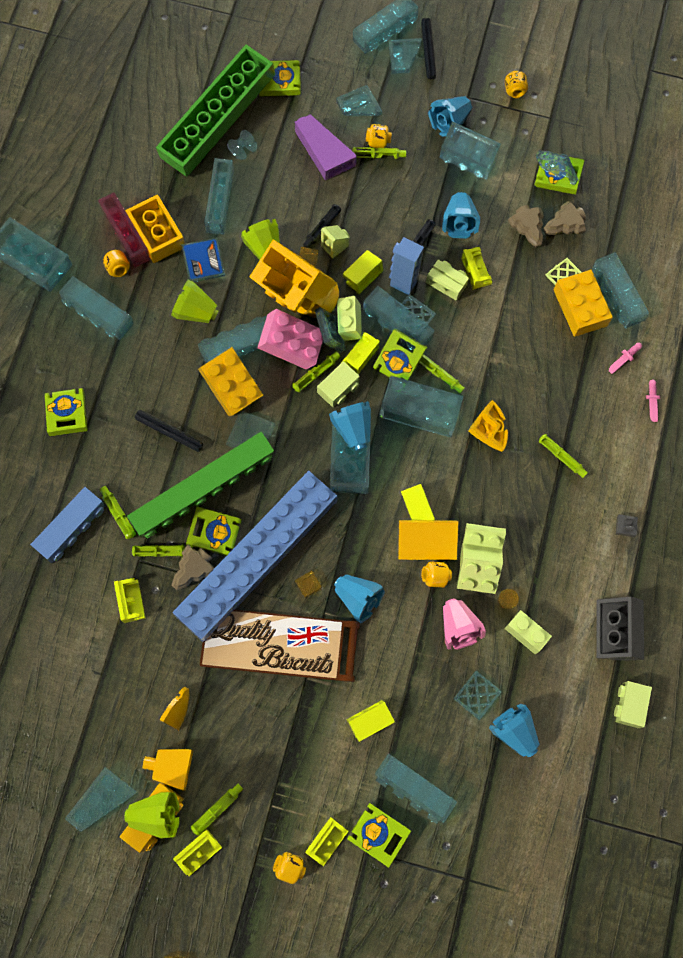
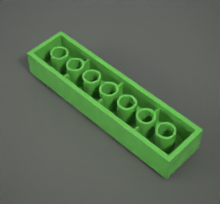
[156,45,275,177]
[127,431,274,539]

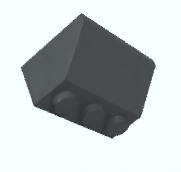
[597,597,644,661]

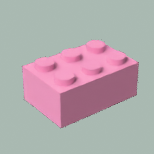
[257,309,323,370]

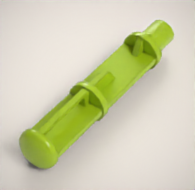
[352,147,406,159]
[292,351,340,392]
[419,355,465,394]
[539,434,588,478]
[99,486,136,539]
[132,545,193,557]
[191,783,243,836]

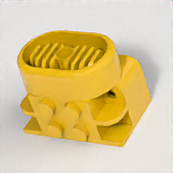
[249,239,339,318]

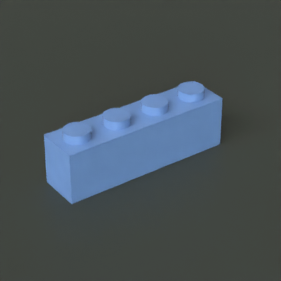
[389,237,424,295]
[30,487,105,563]

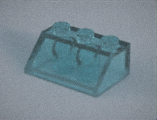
[440,122,501,180]

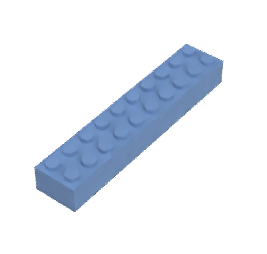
[172,471,337,642]

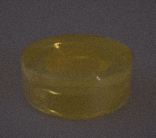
[498,589,519,609]

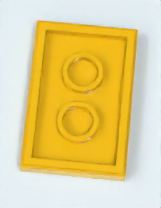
[398,520,458,560]

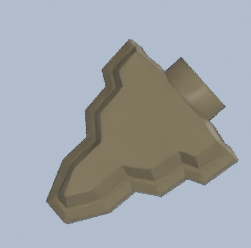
[543,201,586,235]
[508,205,544,247]
[172,545,214,590]

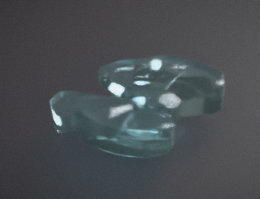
[227,130,257,160]

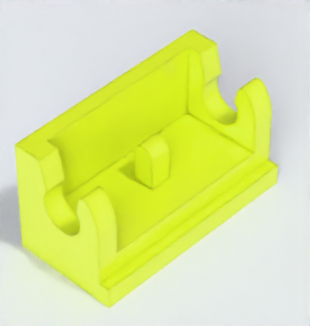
[461,247,492,290]
[343,250,384,294]
[341,333,380,374]
[401,484,435,520]
[114,578,146,623]
[346,700,395,742]
[305,817,349,866]
[173,830,222,876]

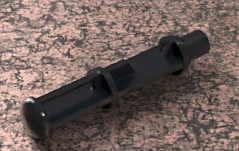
[303,204,341,249]
[413,219,436,246]

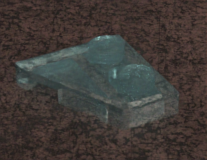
[388,38,422,74]
[336,85,382,116]
[535,150,578,185]

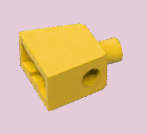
[142,749,193,790]

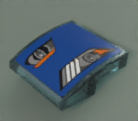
[181,238,225,282]

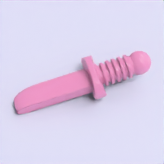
[609,343,642,374]
[646,380,660,422]

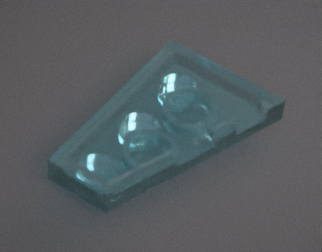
[65,767,138,832]

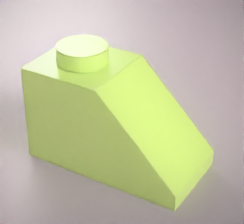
[321,225,350,258]

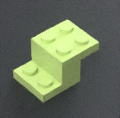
[457,523,506,594]

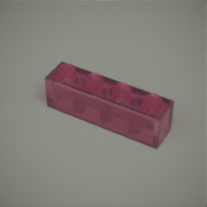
[98,192,151,267]

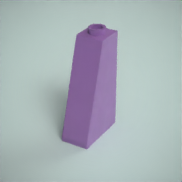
[295,115,357,181]

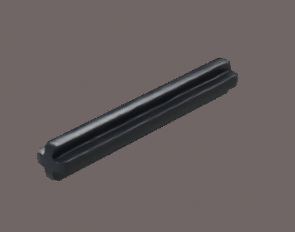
[421,18,436,80]
[135,410,203,452]

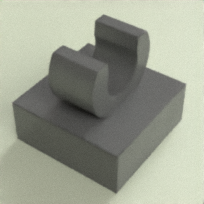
[615,514,638,537]

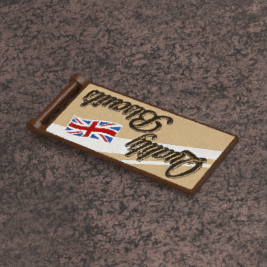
[200,610,360,683]

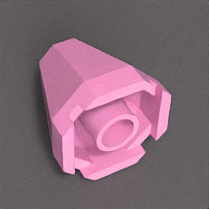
[443,599,486,650]

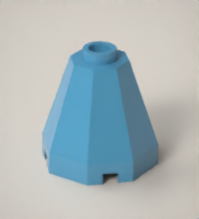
[428,96,472,137]
[442,192,480,239]
[329,401,371,450]
[334,575,385,623]
[489,704,540,757]

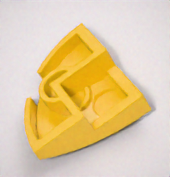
[468,400,508,452]
[160,687,189,731]

